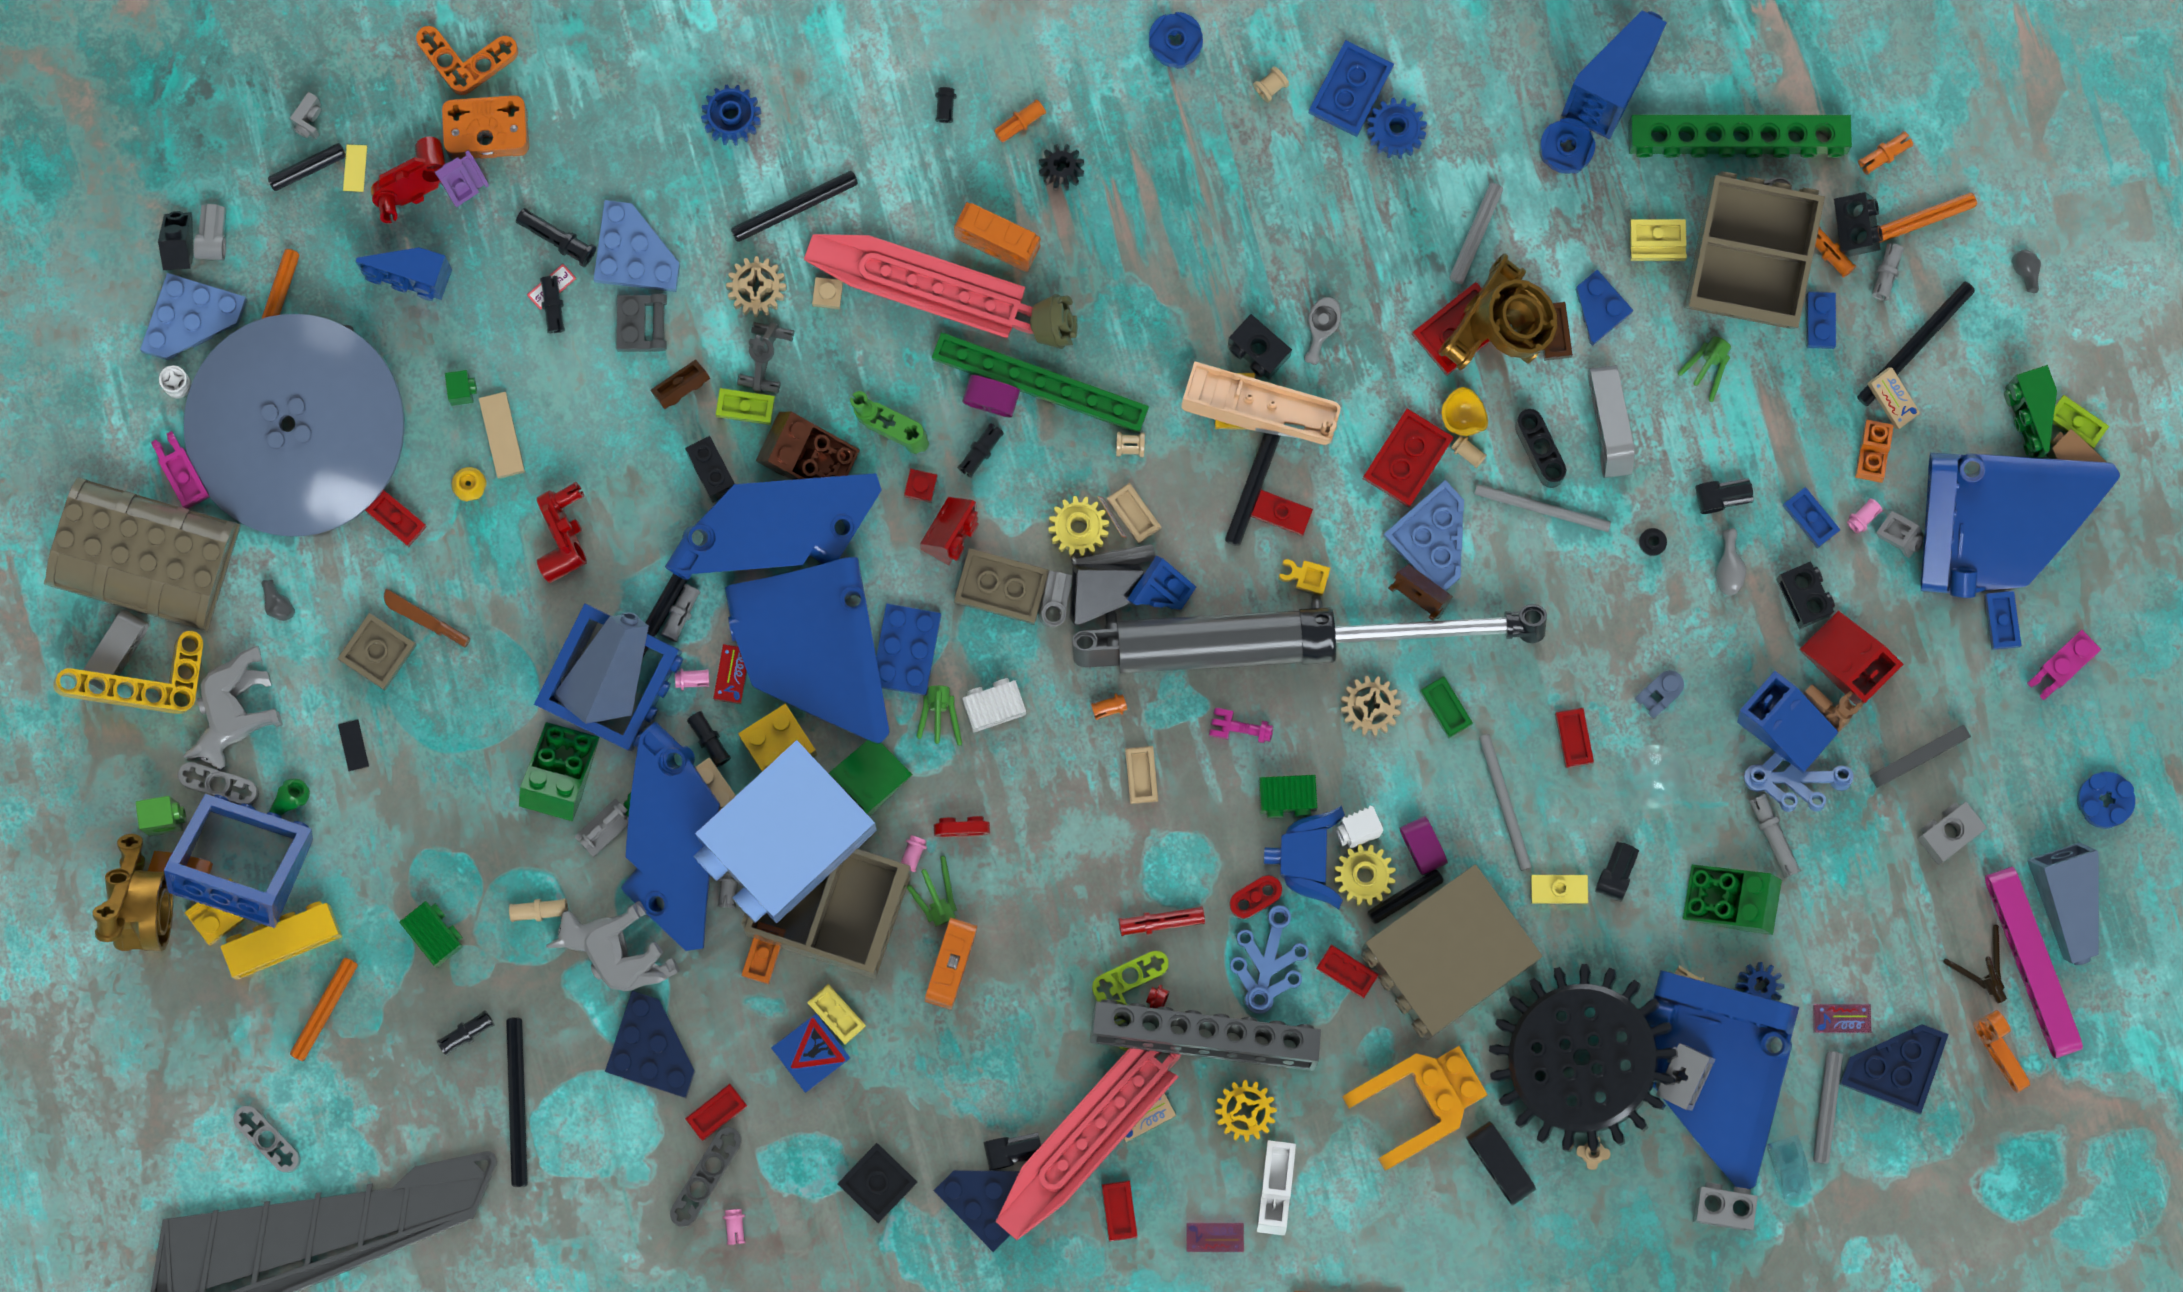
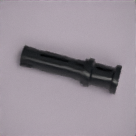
[516,208,596,267]

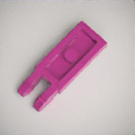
[151,431,209,509]
[2027,630,2102,700]

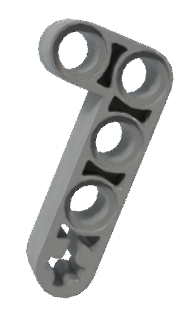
[1588,365,1635,478]

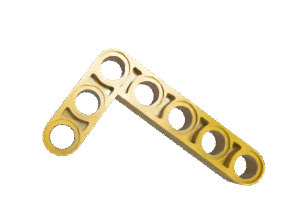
[53,631,203,714]

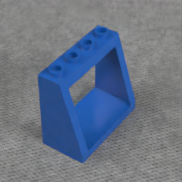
[1561,10,1667,140]
[534,603,683,751]
[164,794,313,928]

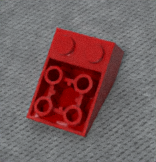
[920,497,979,566]
[1799,610,1904,705]

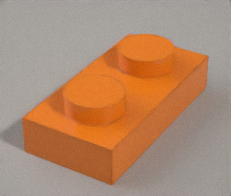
[741,922,786,985]

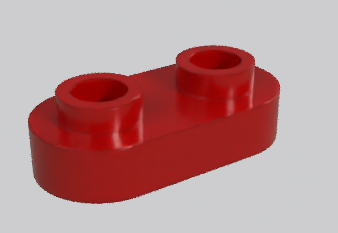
[933,816,990,837]
[1230,875,1282,919]

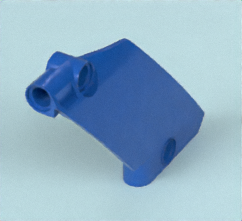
[665,473,882,580]
[621,722,720,951]

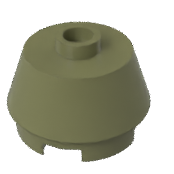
[1030,294,1078,349]

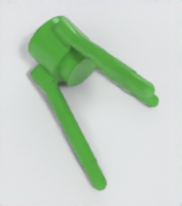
[1678,336,1731,402]
[917,685,962,746]
[907,856,957,927]

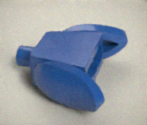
[1264,805,1345,910]

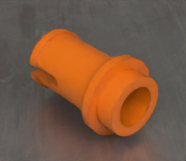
[1091,693,1128,720]

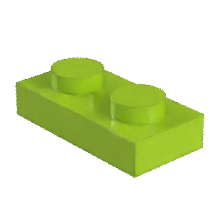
[715,388,775,425]
[2053,395,2109,449]

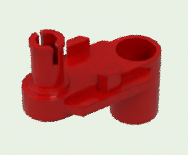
[371,136,445,223]
[537,482,587,583]

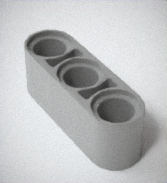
[83,610,149,691]

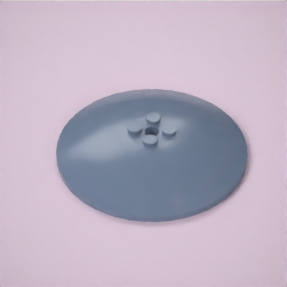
[184,314,405,537]

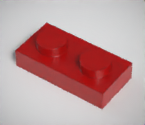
[365,490,427,548]

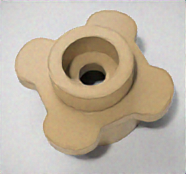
[1576,1137,1610,1170]

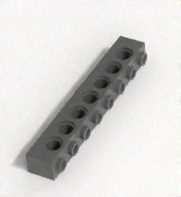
[1090,1000,1321,1071]

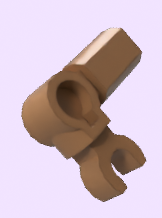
[1803,684,1864,732]

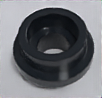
[1639,528,1667,556]

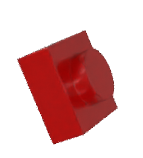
[904,468,938,503]

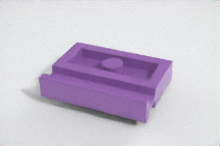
[435,151,489,207]

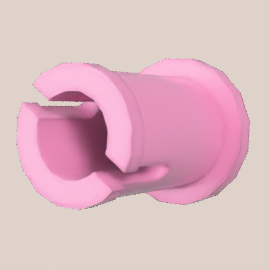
[1847,499,1883,533]
[675,668,709,691]
[901,835,927,872]
[722,1209,745,1245]

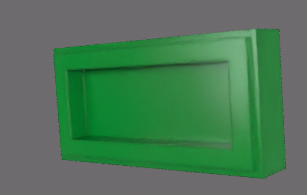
[1420,676,1473,739]

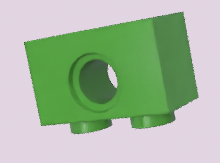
[135,796,187,837]

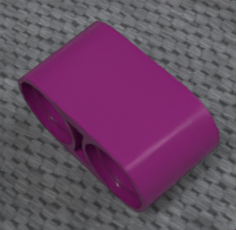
[962,375,1020,418]
[1399,816,1448,876]

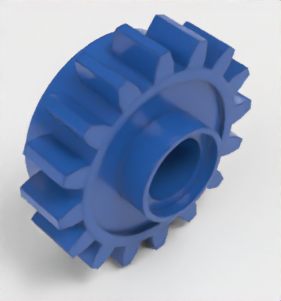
[701,84,762,146]
[1366,98,1427,159]

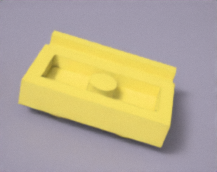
[1629,219,1687,261]

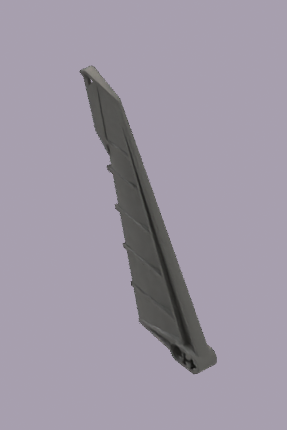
[151,1151,497,1292]

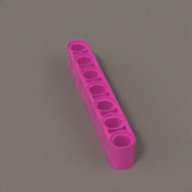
[1985,866,2083,1059]

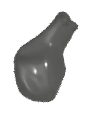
[2012,249,2041,293]
[261,580,295,621]

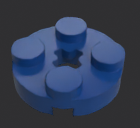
[1149,12,1203,69]
[1540,118,1595,174]
[2077,772,2135,829]

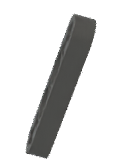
[1870,725,1971,788]
[670,1127,742,1227]

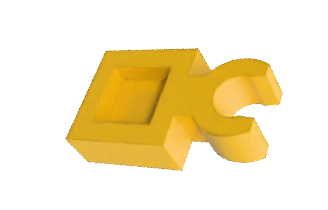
[1278,559,1330,596]

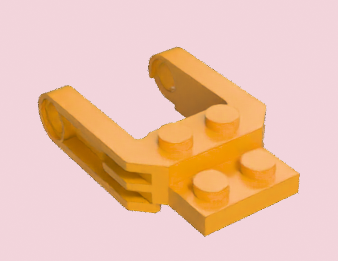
[1342,1046,1488,1171]

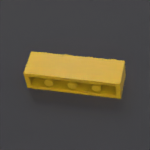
[220,901,343,980]

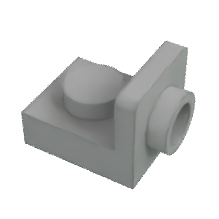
[290,91,321,139]
[1876,511,1924,558]

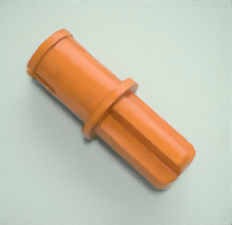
[994,99,1046,142]

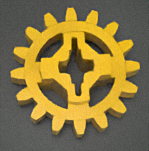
[1215,1080,1277,1142]

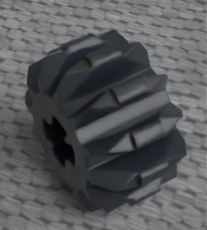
[1039,144,1084,191]

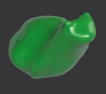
[269,779,310,816]

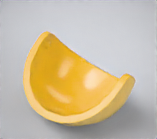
[1441,387,1488,436]

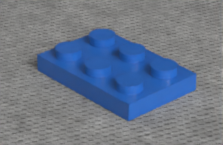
[1308,40,1394,137]
[876,603,942,696]

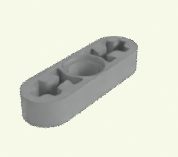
[178,762,259,805]
[234,1106,301,1173]

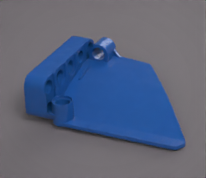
[725,557,890,744]

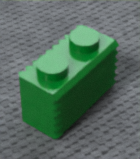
[1258,775,1318,819]
[399,901,463,968]

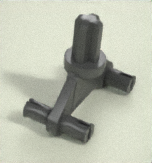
[737,322,794,394]

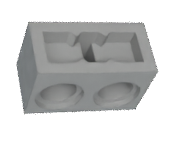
[1693,1183,1758,1231]

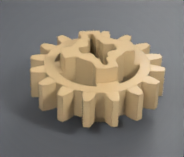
[726,256,787,317]
[1340,676,1401,737]

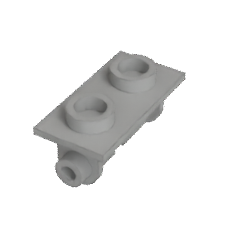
[574,798,629,857]

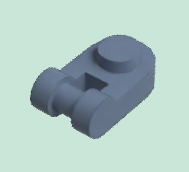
[1635,670,1684,719]

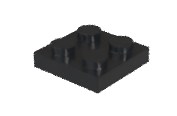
[837,1143,918,1224]

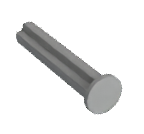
[1071,544,1155,567]

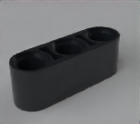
[1515,409,1567,488]
[1466,1121,1536,1205]

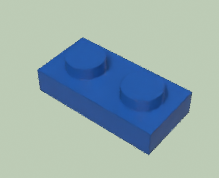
[1807,292,1836,349]
[1782,487,1840,549]
[1984,591,2022,650]

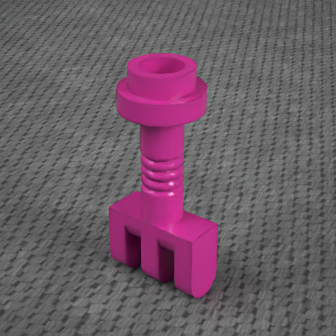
[1209,708,1274,743]

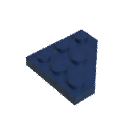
[605,991,695,1098]
[1839,1024,1949,1115]
[933,1170,1020,1252]

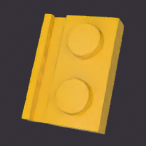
[184,878,246,946]

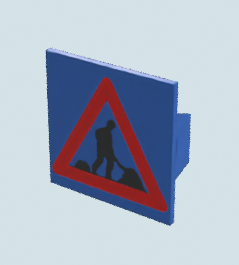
[771,1013,851,1093]

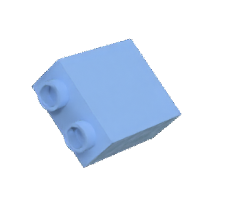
[693,740,877,924]

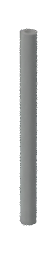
[1474,484,1611,532]
[1479,734,1532,871]

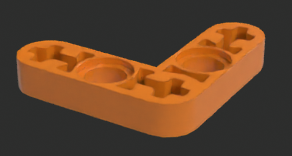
[416,26,518,95]
[1973,1010,2030,1093]

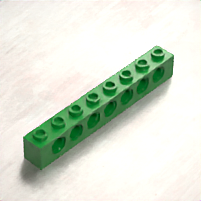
[1628,115,1852,158]

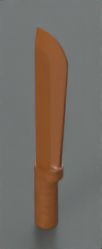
[384,589,471,647]

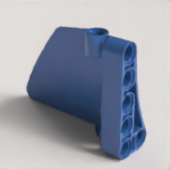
[1921,453,2120,598]
[1646,970,1799,1189]

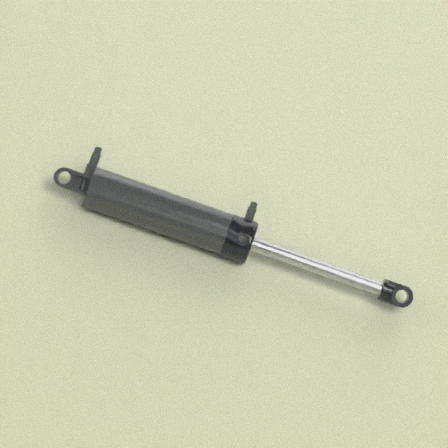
[1072,594,1547,673]

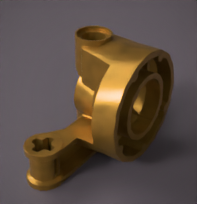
[1438,253,1557,371]
[93,834,173,951]

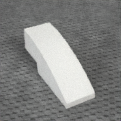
[1257,1140,1296,1236]

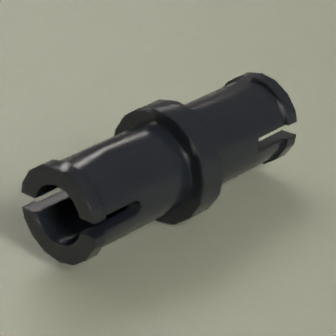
[540,276,565,334]
[957,423,1004,478]
[687,711,731,767]
[437,1010,495,1056]

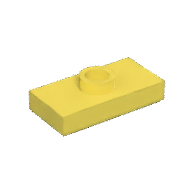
[1531,875,1588,904]
[807,984,866,1045]

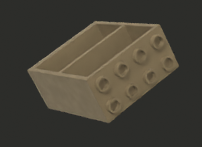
[1684,171,1825,329]
[741,848,912,979]
[1361,864,1543,1040]

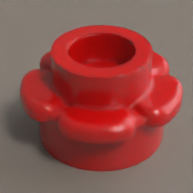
[1146,985,1170,1009]

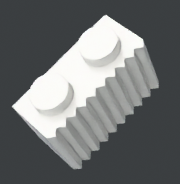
[962,678,1026,733]
[1336,806,1383,849]

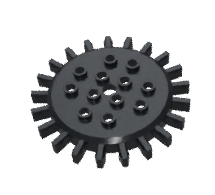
[1489,964,1678,1153]

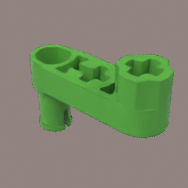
[850,391,930,454]

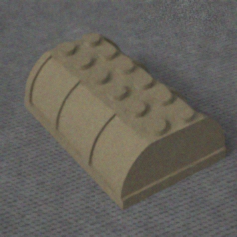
[44,477,241,632]

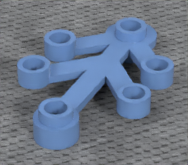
[1744,752,1854,812]
[1230,906,1309,1014]

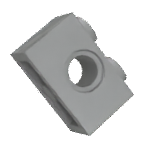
[1917,802,1987,865]

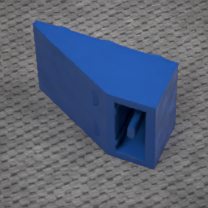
[355,247,452,301]
[1737,671,1838,773]

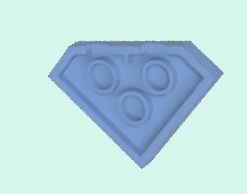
[594,200,680,292]
[140,273,248,360]
[1383,480,1464,591]

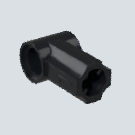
[1695,478,1754,514]
[1595,841,1639,902]
[983,1133,1041,1171]

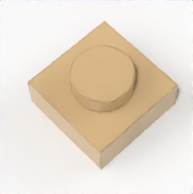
[812,277,843,309]

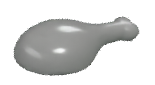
[1304,297,1341,365]
[1716,528,1746,596]

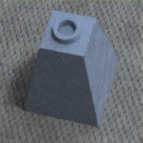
[554,612,649,724]
[2027,842,2099,965]

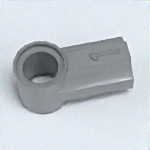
[194,204,226,260]
[1038,571,1072,627]

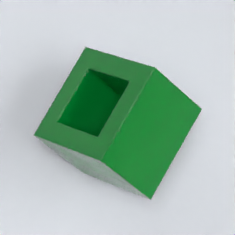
[445,370,477,406]

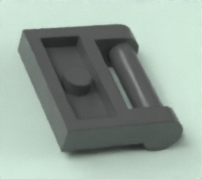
[617,294,667,352]

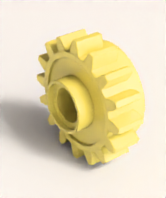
[1048,496,1109,557]
[1334,844,1396,907]

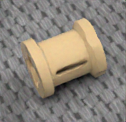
[1253,66,1289,103]
[1116,432,1145,458]

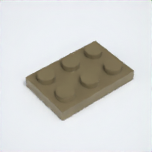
[954,548,1050,625]

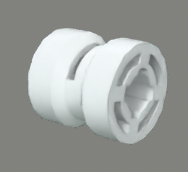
[159,365,192,399]

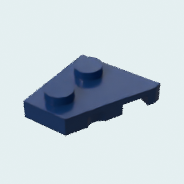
[1575,270,1634,346]
[1127,556,1196,610]

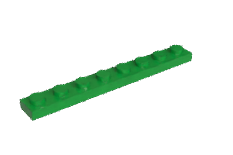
[932,332,1149,434]

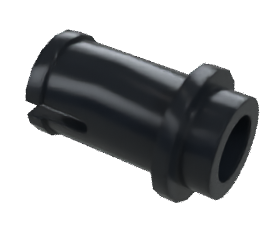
[935,87,957,123]

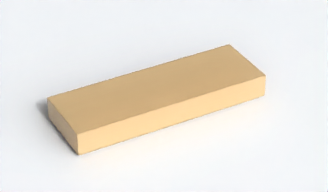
[479,392,525,479]

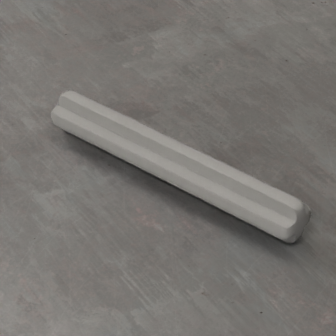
[1449,183,1503,284]
[1813,1051,1843,1164]

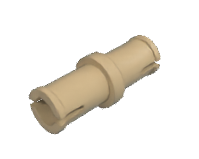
[509,898,568,922]

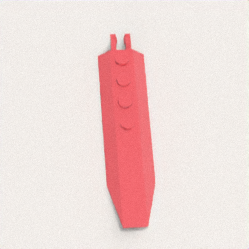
[804,234,1034,339]
[996,1048,1182,1240]

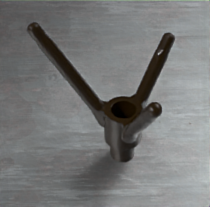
[1943,924,2007,1003]

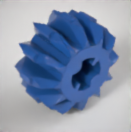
[1735,962,1784,1001]

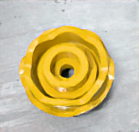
[451,467,487,501]

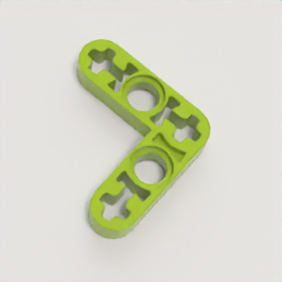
[1092,951,1169,1052]

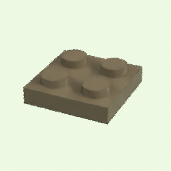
[337,613,417,691]

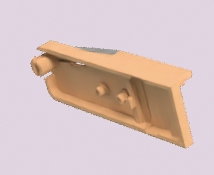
[1181,361,1341,445]

